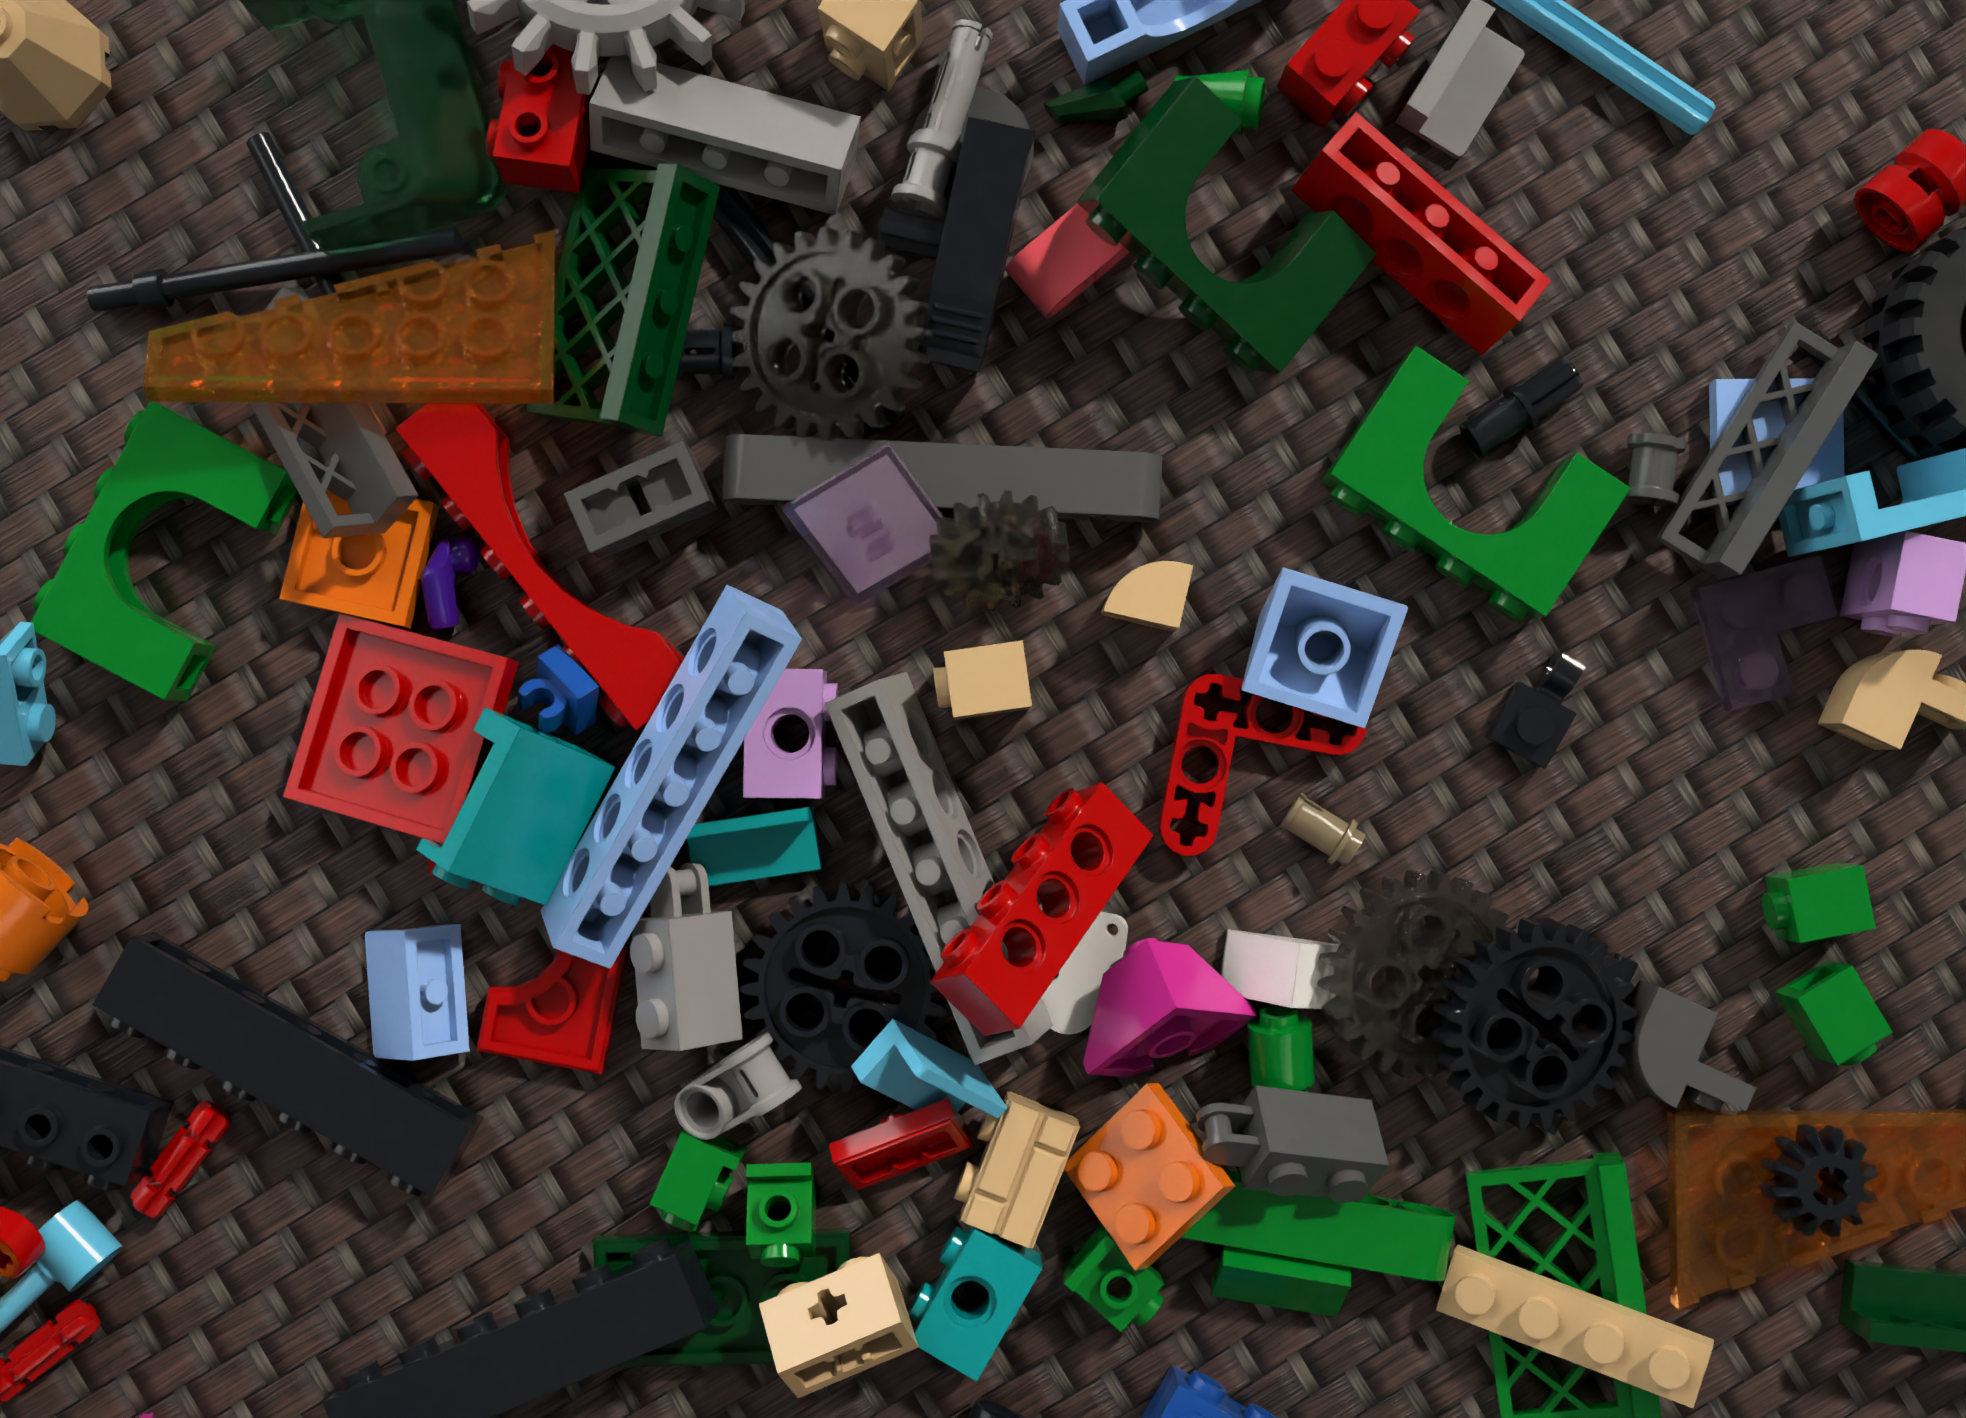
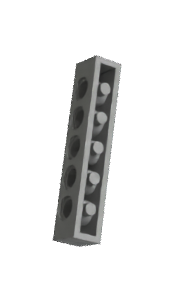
[825,672,1053,1065]

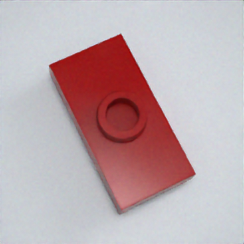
[829,1098,973,1191]

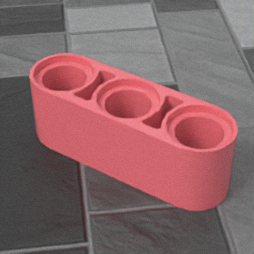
[1005,203,1130,319]

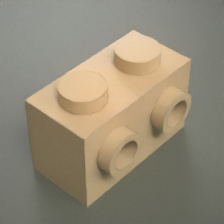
[816,0,924,91]

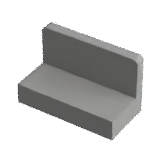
[1395,0,1525,159]

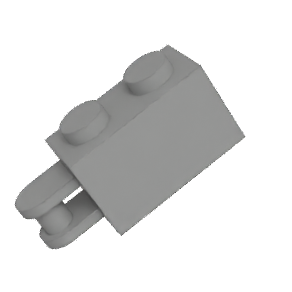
[630,862,743,1051]

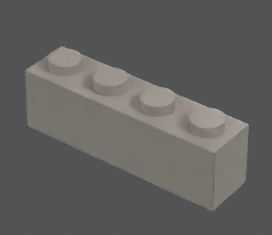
[589,55,861,215]

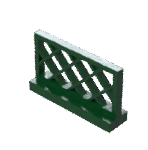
[525,163,720,437]

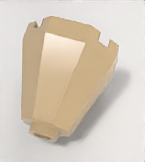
[0,0,112,131]

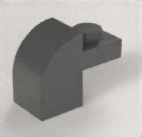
[1620,980,1756,1113]

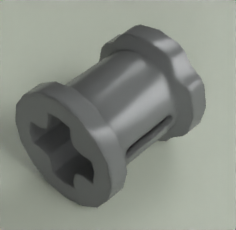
[1623,433,1687,507]

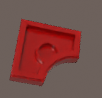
[476,946,629,1075]

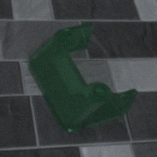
[239,0,508,249]

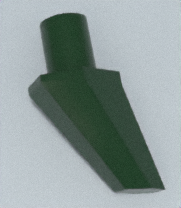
[1044,69,1149,123]

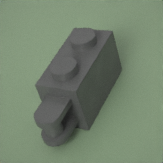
[1196,1085,1389,1203]

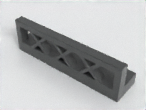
[209,287,418,538]
[1655,321,1879,579]

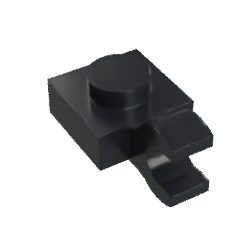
[1485,652,1586,769]

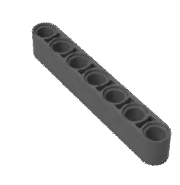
[722,434,1163,522]

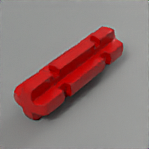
[130,1100,231,1218]
[0,1299,101,1402]

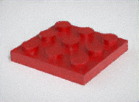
[283,613,519,844]

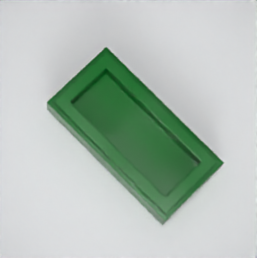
[1211,1245,1351,1317]

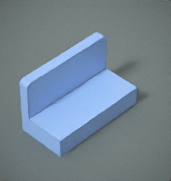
[365,924,470,1061]

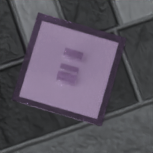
[782,443,961,606]

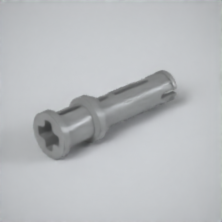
[891,19,993,218]

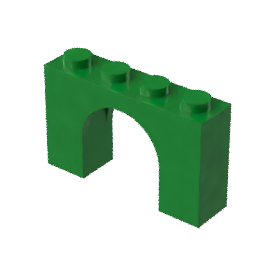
[1321,346,1631,622]
[31,400,299,702]

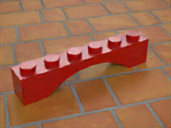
[395,381,684,732]

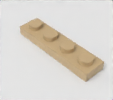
[1436,1244,1714,1408]

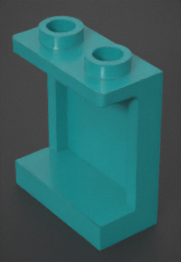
[416,707,615,906]

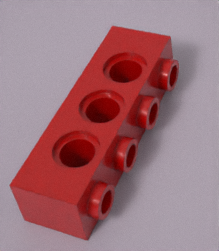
[1291,112,1551,356]
[930,782,1154,1036]

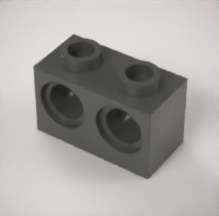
[563,441,718,560]

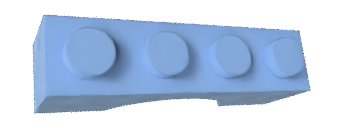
[1057,0,1262,85]

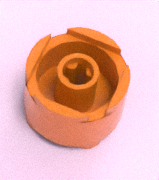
[0,837,88,982]

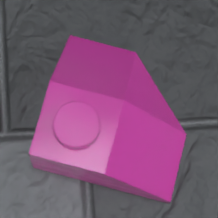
[1083,938,1257,1077]

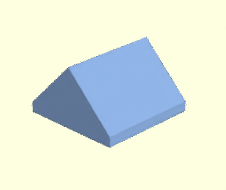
[1242,567,1408,728]

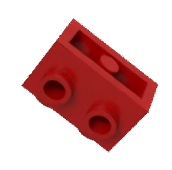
[1276,0,1420,128]
[487,37,601,193]

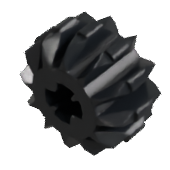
[1759,1124,1879,1237]

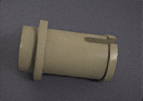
[1280,793,1366,867]

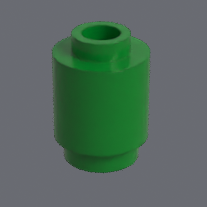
[1247,1005,1315,1092]

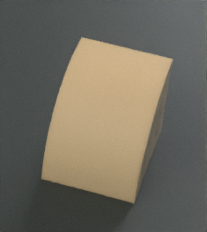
[1100,561,1193,632]

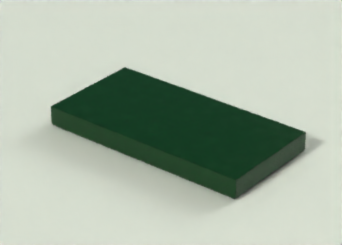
[593,1228,851,1368]

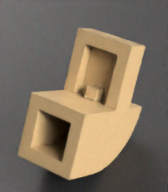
[1818,649,1966,750]

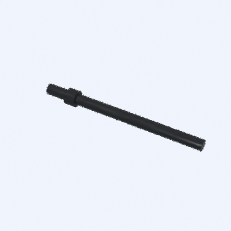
[87,227,463,312]

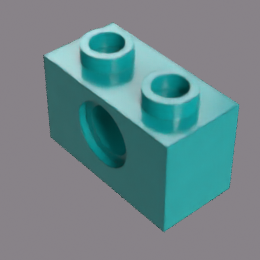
[908,1225,1042,1382]

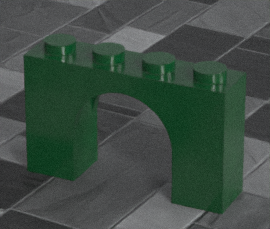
[1076,76,1377,373]

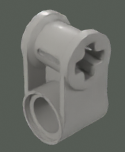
[674,1032,802,1140]

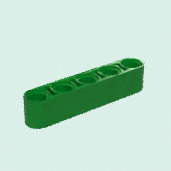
[1180,1169,1456,1281]

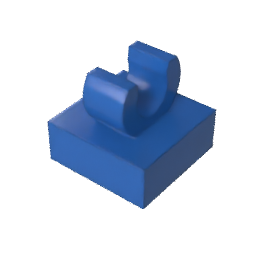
[518,644,599,735]

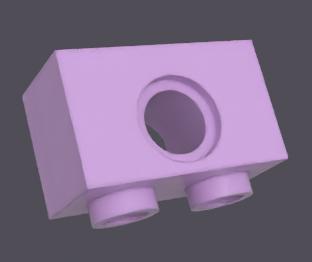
[1839,531,1966,637]
[743,669,838,799]

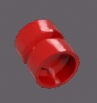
[1854,129,1966,252]

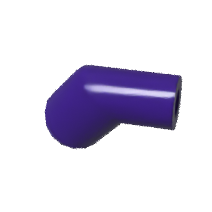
[421,536,480,629]

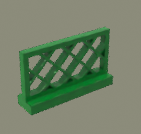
[1465,1151,1662,1418]

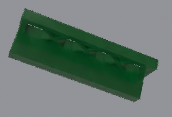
[1839,1259,1966,1352]

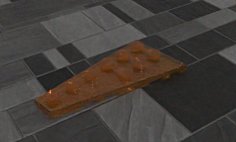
[143,230,556,404]
[1667,1109,1966,1309]

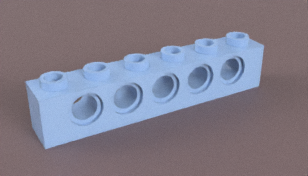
[540,585,802,969]

